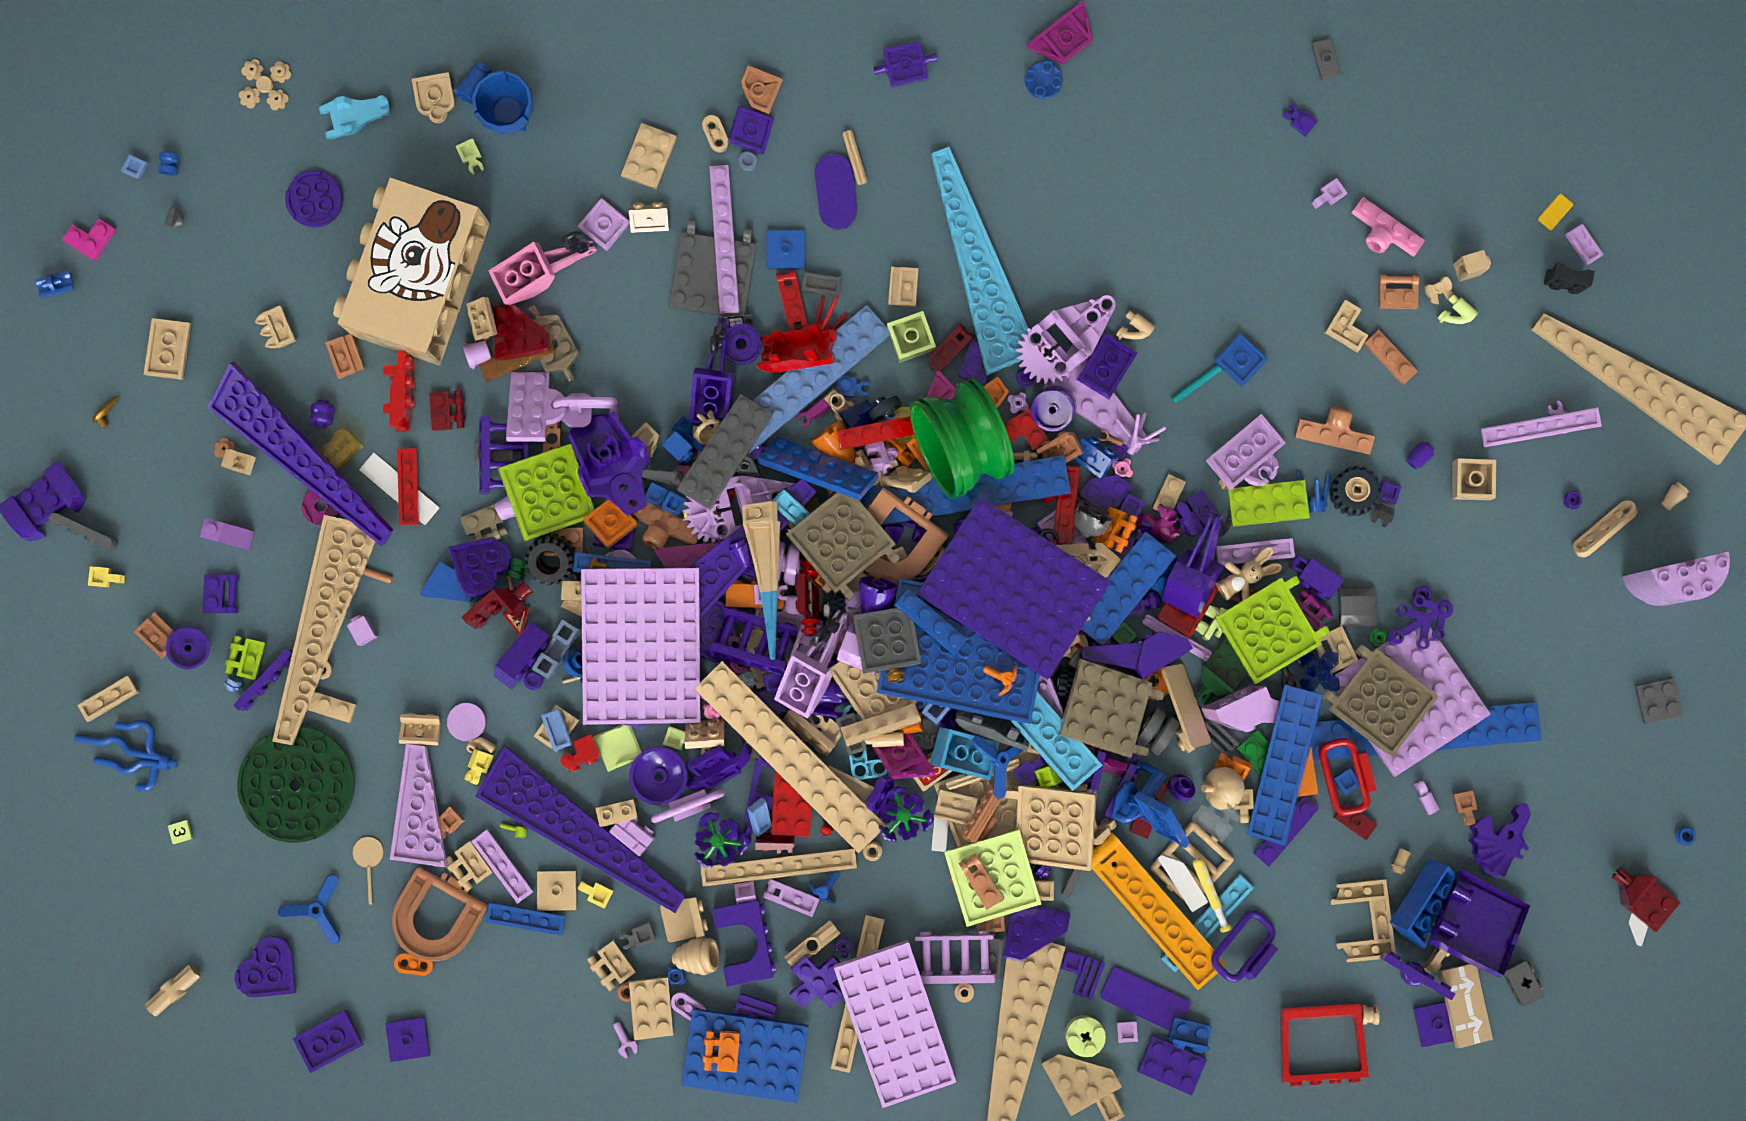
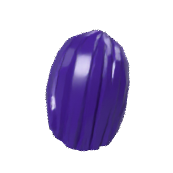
[812,681,849,718]

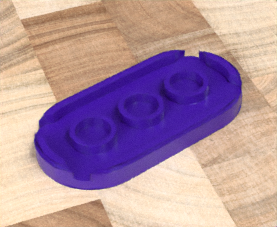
[815,154,857,230]

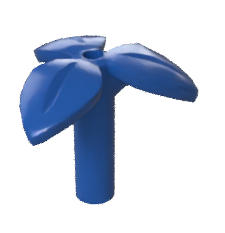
[808,871,840,904]

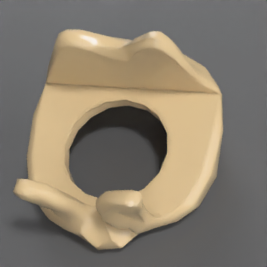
[693,410,721,445]

